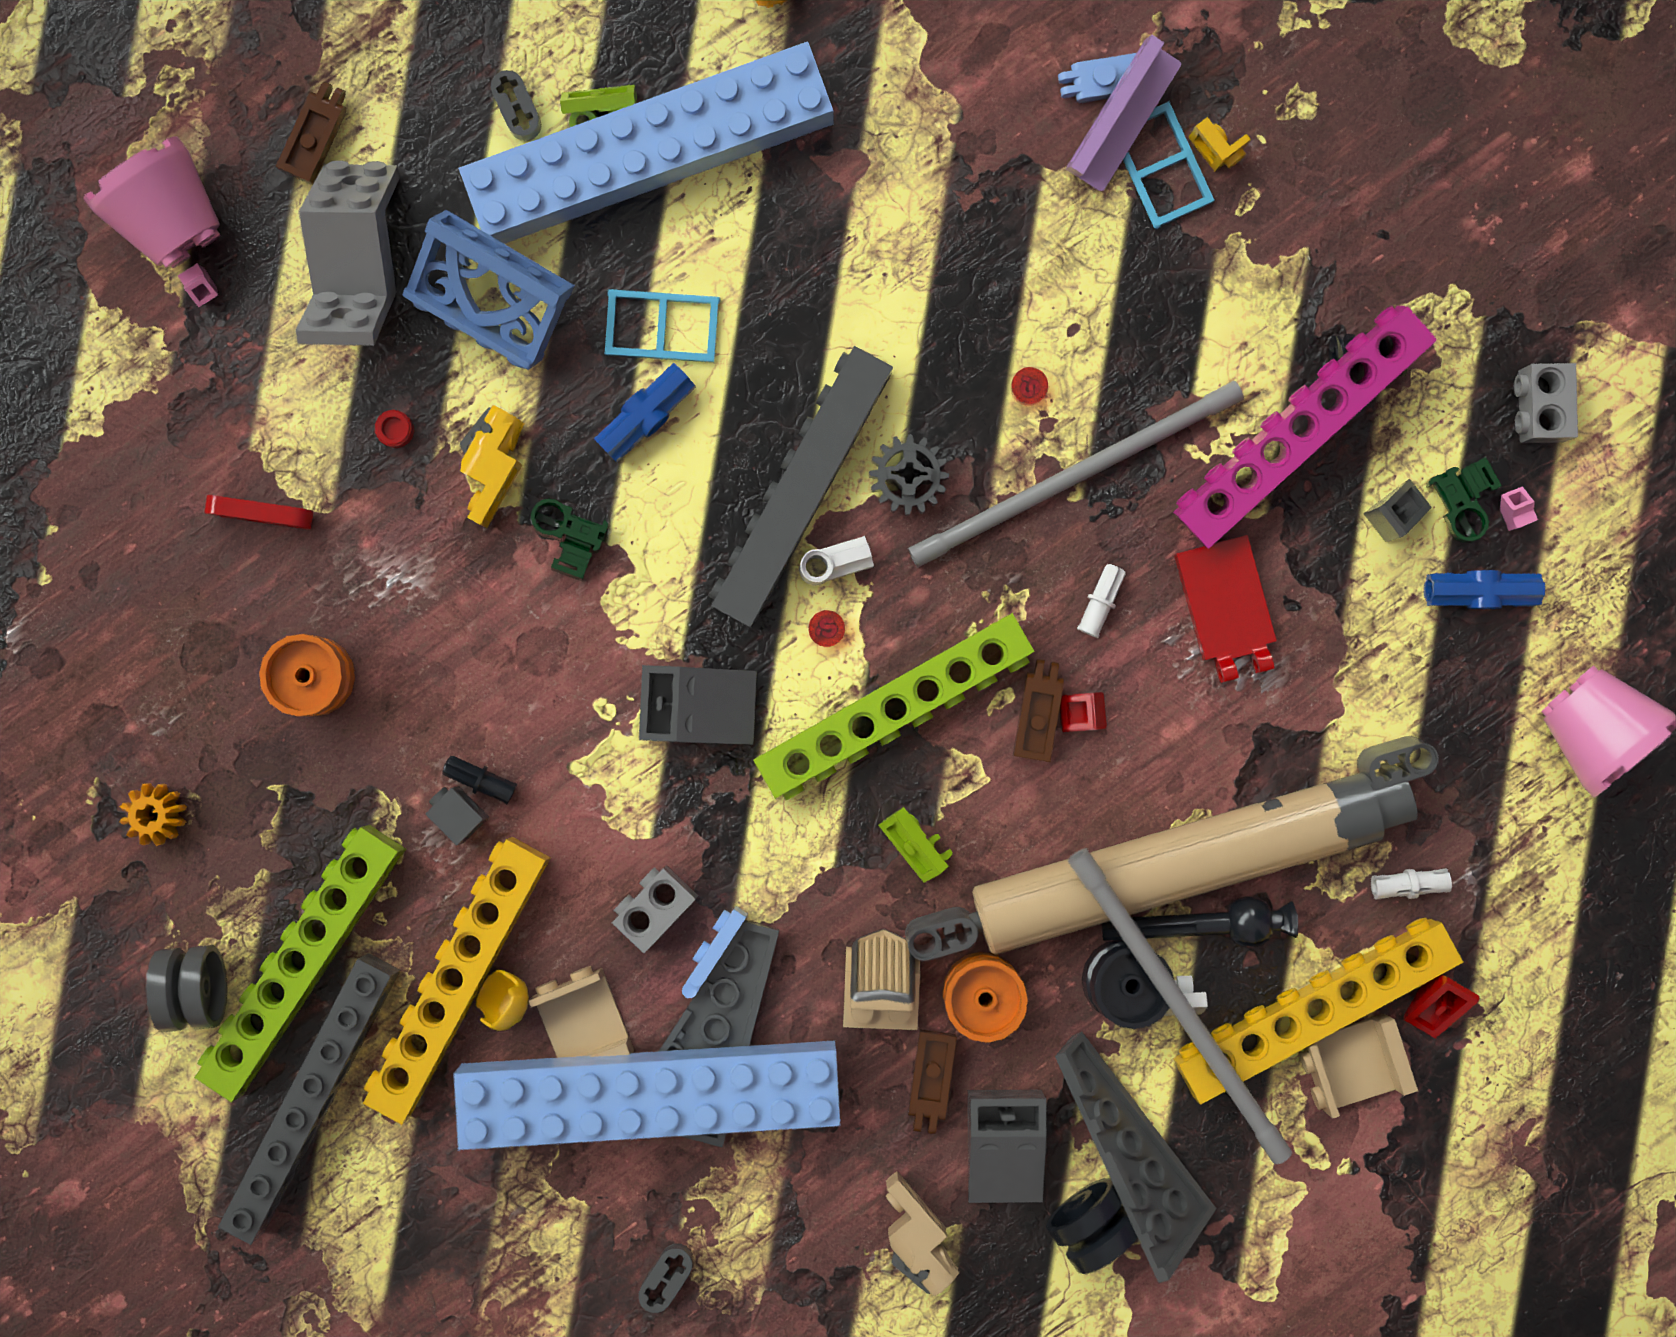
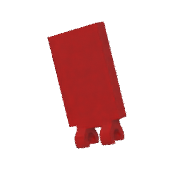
[1174,535,1277,683]

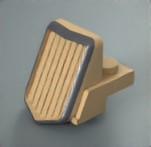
[843,929,920,1030]

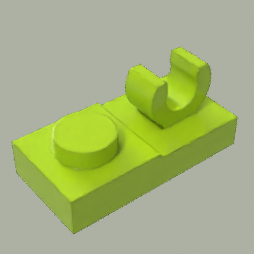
[560,85,637,127]
[878,807,953,883]

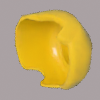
[476,969,529,1031]

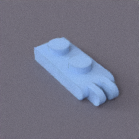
[1058,53,1136,103]
[682,906,748,998]

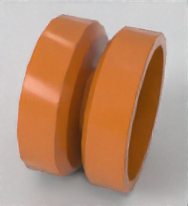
[259,634,355,717]
[942,952,1028,1043]

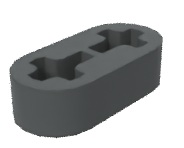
[491,70,542,141]
[639,1243,693,1313]

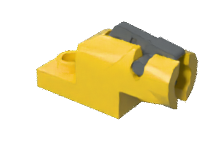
[460,405,525,528]

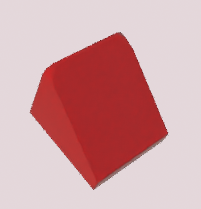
[1060,692,1107,732]

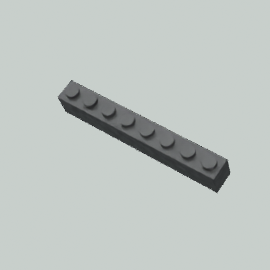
[709,346,893,629]

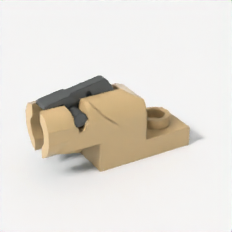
[886,1171,959,1296]

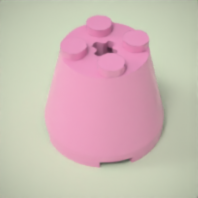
[84,136,221,269]
[1541,665,1676,798]

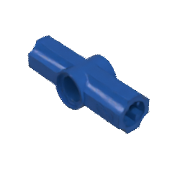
[594,363,696,463]
[1424,570,1545,609]

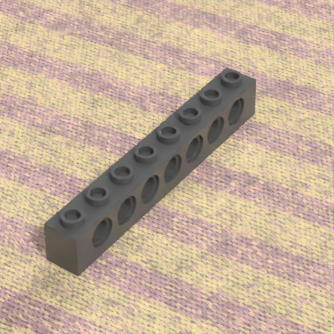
[217,953,401,1245]

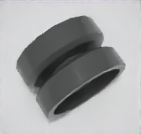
[146,945,227,1033]

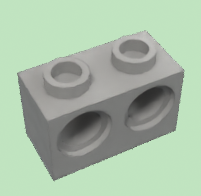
[1514,363,1578,443]
[612,865,698,953]

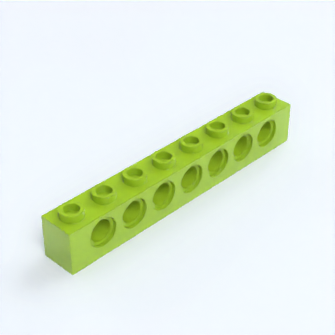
[753,613,1035,800]
[194,825,406,1103]

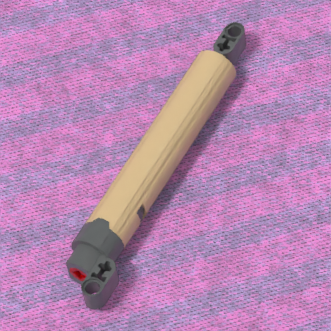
[905,736,1439,961]

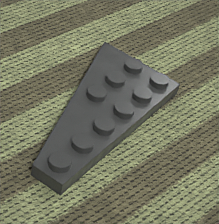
[659,920,780,1148]
[1055,1031,1217,1283]

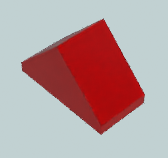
[1403,974,1480,1038]

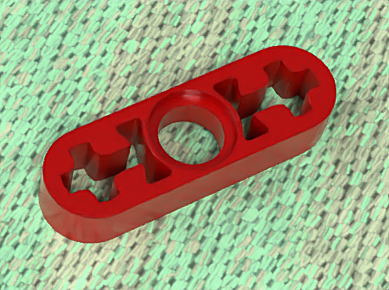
[204,495,314,530]

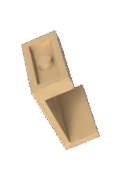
[528,966,634,1058]
[1299,1014,1418,1118]

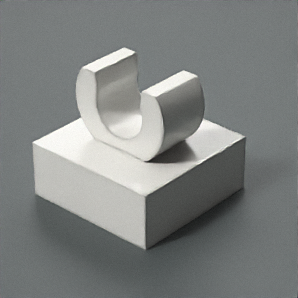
[1165,976,1208,1016]

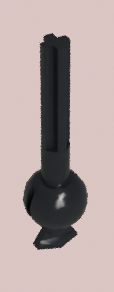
[1101,896,1298,948]

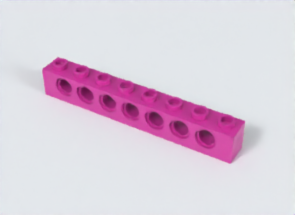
[1173,306,1437,549]

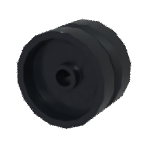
[1081,940,1174,1030]
[1046,1178,1138,1274]

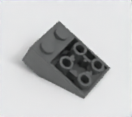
[639,665,757,745]
[967,1089,1046,1203]

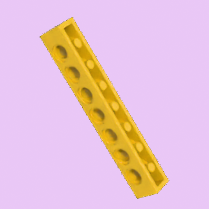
[363,837,551,1125]
[1173,918,1464,1105]

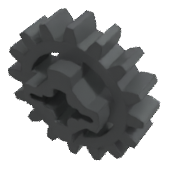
[869,434,949,516]

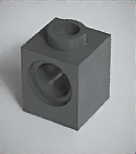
[425,786,490,846]

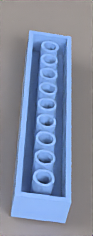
[458,41,834,244]
[454,1041,840,1150]

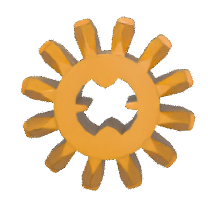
[119,783,187,846]

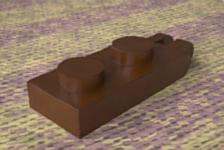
[275,82,346,185]
[1013,659,1064,762]
[908,1029,957,1134]

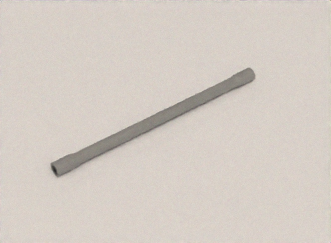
[908,381,1244,568]
[1068,848,1292,1164]

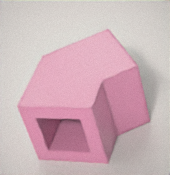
[178,264,218,307]
[1500,486,1538,531]

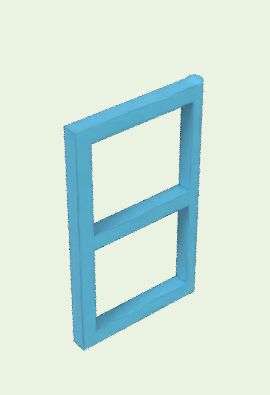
[1123,102,1215,229]
[605,289,720,363]

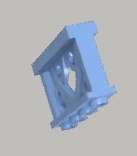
[402,210,575,370]

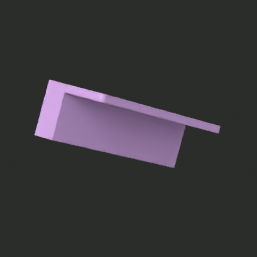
[1066,35,1181,191]

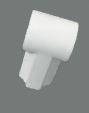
[799,536,874,586]

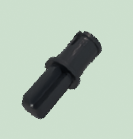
[442,756,518,805]

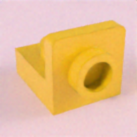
[1188,117,1251,172]

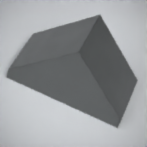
[1363,479,1432,542]

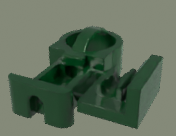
[1426,457,1502,543]
[531,499,608,581]

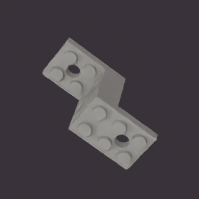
[295,160,399,346]

